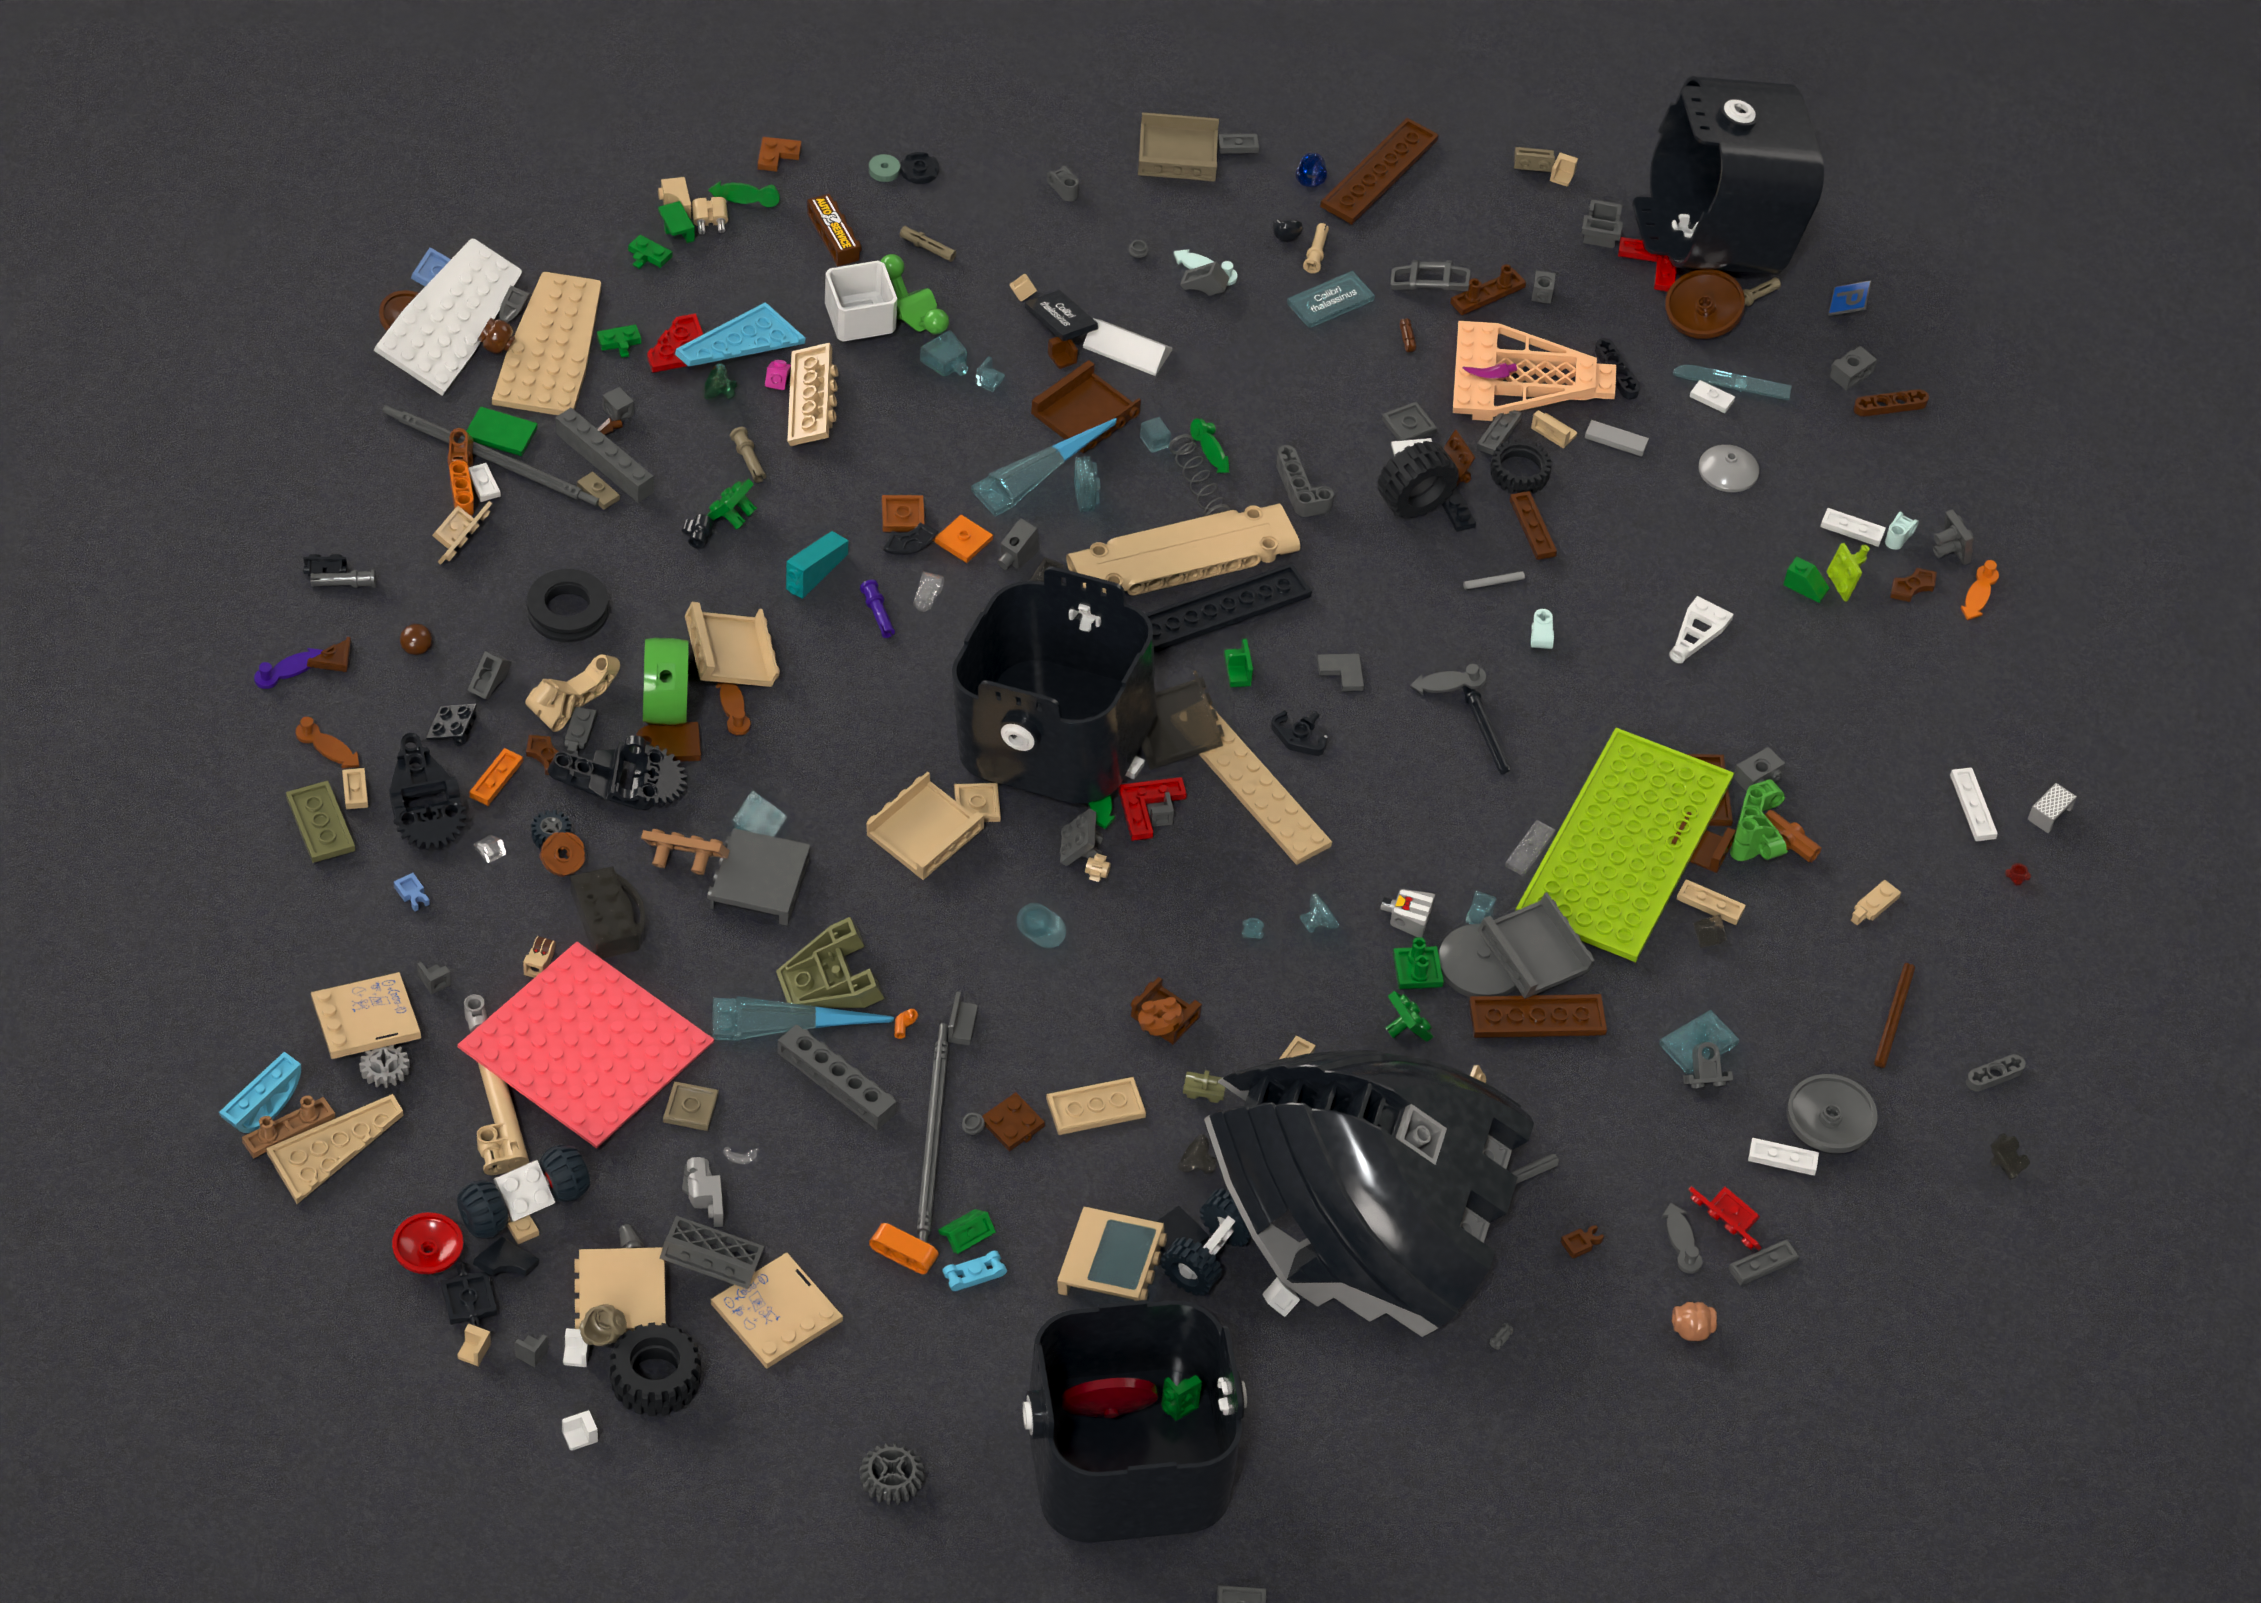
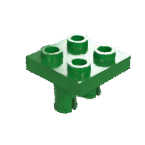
[707,478,757,529]
[1393,937,1444,989]

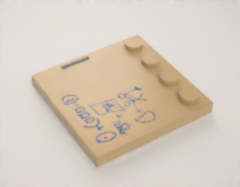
[311,972,421,1059]
[711,1253,843,1369]

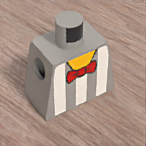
[1380,889,1435,938]

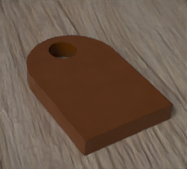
[635,722,701,761]

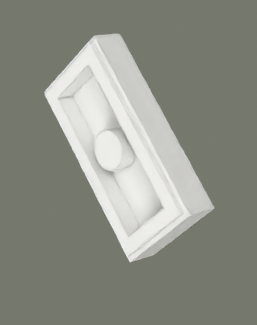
[1690,380,1735,413]
[468,463,501,502]

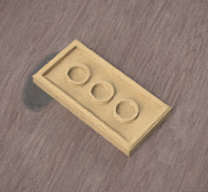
[1046,1077,1146,1135]

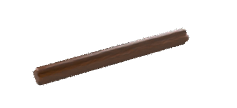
[1874,963,1915,1068]

